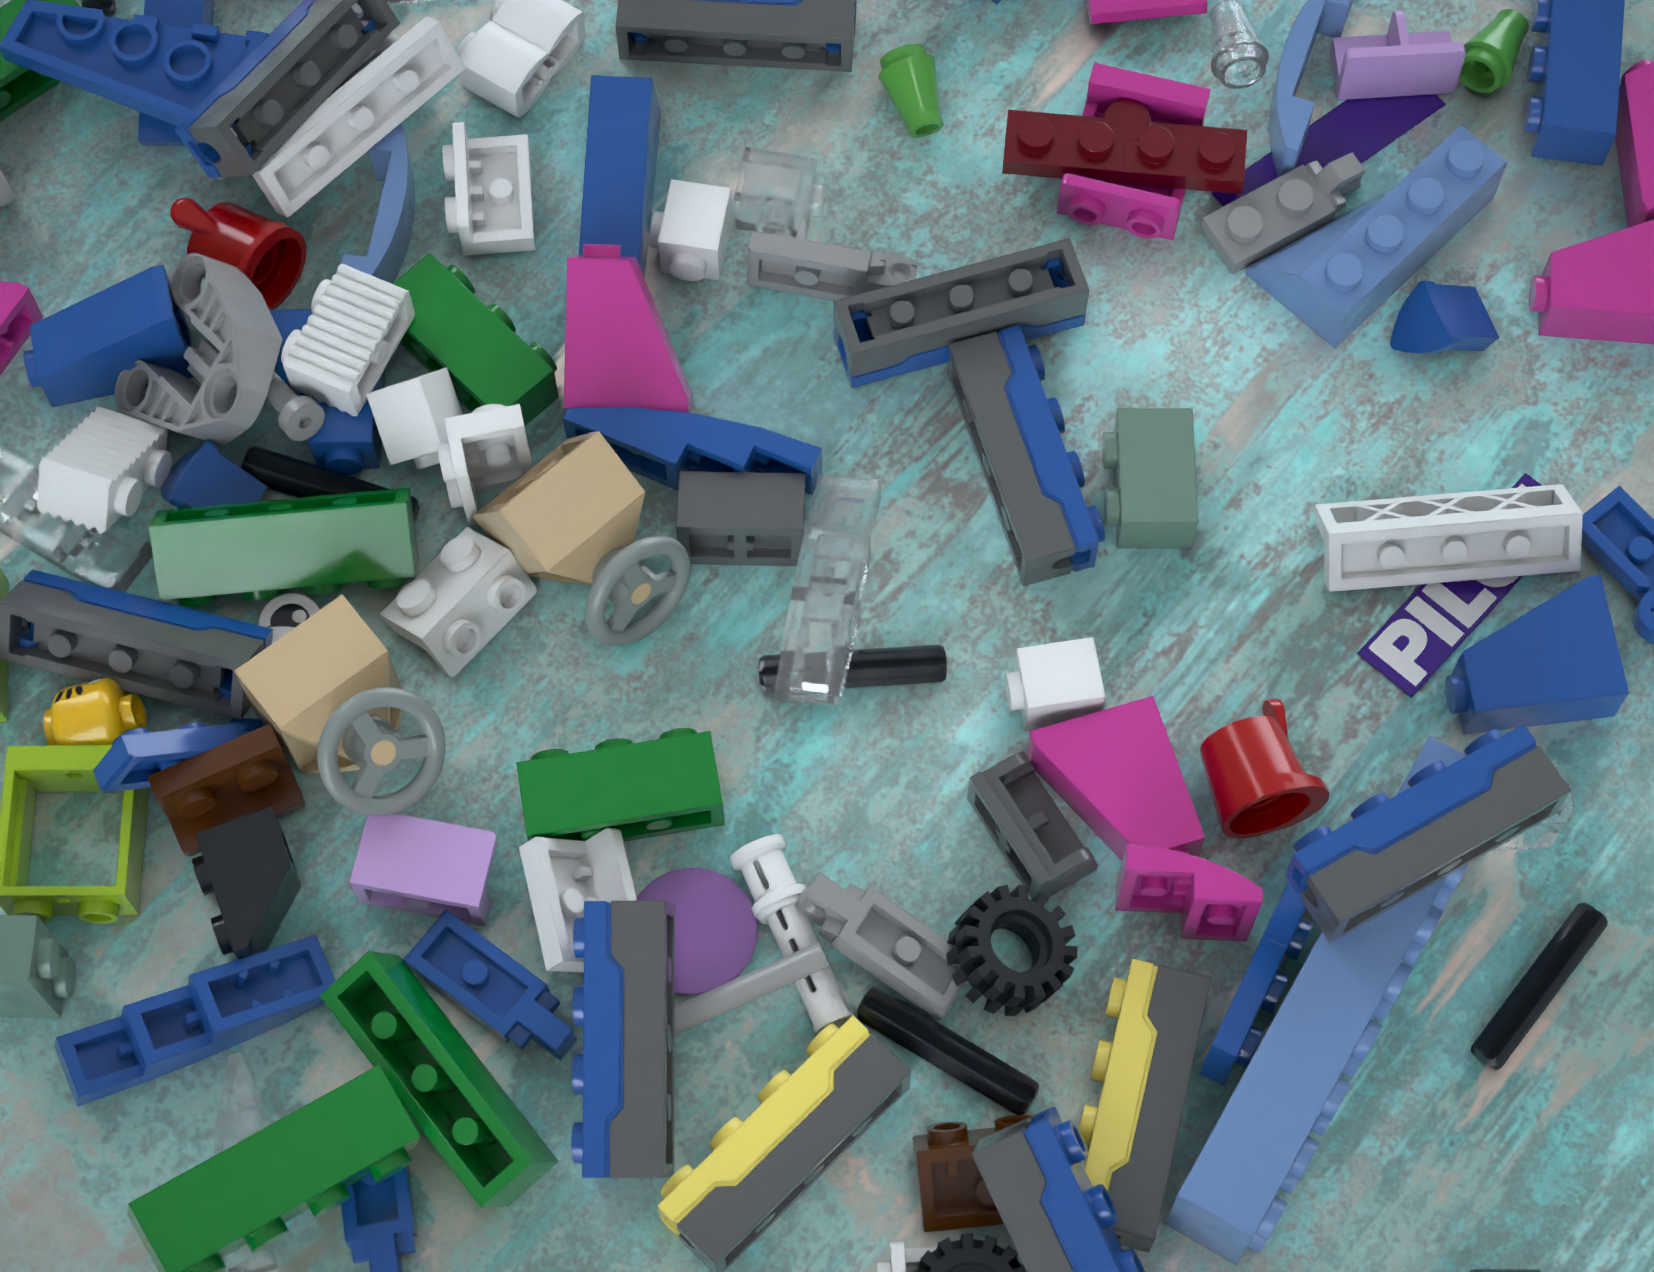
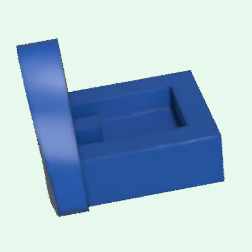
[1390,281,1500,354]
[161,440,268,509]

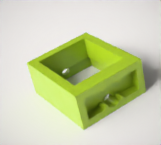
[0,745,150,924]

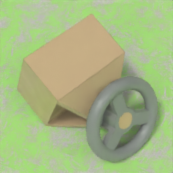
[472,431,690,646]
[234,594,446,816]

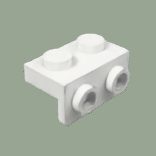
[442,122,536,256]
[437,404,533,526]
[380,527,537,677]
[519,828,637,973]

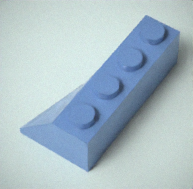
[1245,125,1507,349]

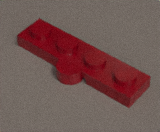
[1002,99,1247,194]

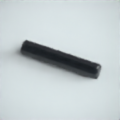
[241,446,420,524]
[758,644,947,693]
[1471,902,1608,1070]
[857,986,1039,1115]

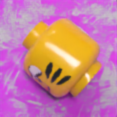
[43,678,147,745]

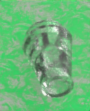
[1209,0,1269,89]

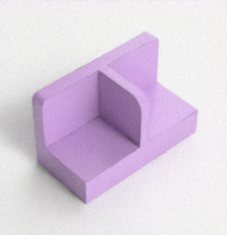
[1330,10,1466,100]
[349,813,497,927]

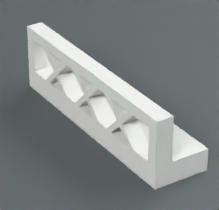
[1315,484,1583,592]

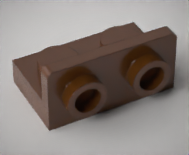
[147,724,305,857]
[912,1115,1033,1232]

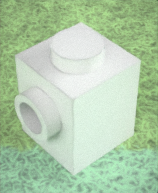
[649,179,733,281]
[366,367,463,470]
[1004,637,1105,731]

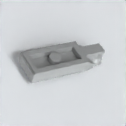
[1200,152,1366,274]
[747,230,918,301]
[794,872,966,1021]

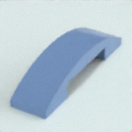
[1269,0,1353,177]
[340,123,415,284]

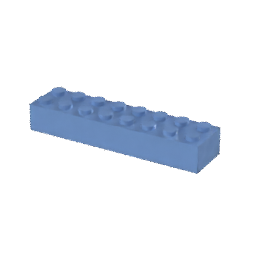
[1164,736,1469,1265]

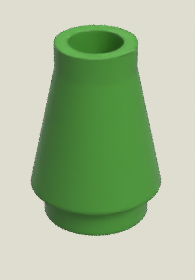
[1459,9,1529,93]
[878,44,944,138]

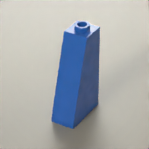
[579,75,661,279]

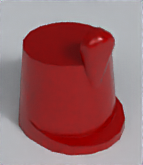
[170,198,307,309]
[1200,698,1330,839]

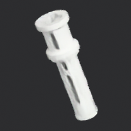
[729,834,855,1034]

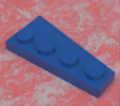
[0,0,269,126]

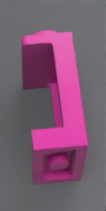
[1057,62,1211,240]

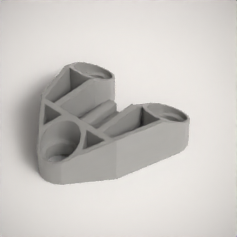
[115,253,283,446]

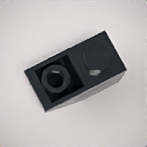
[192,807,302,959]

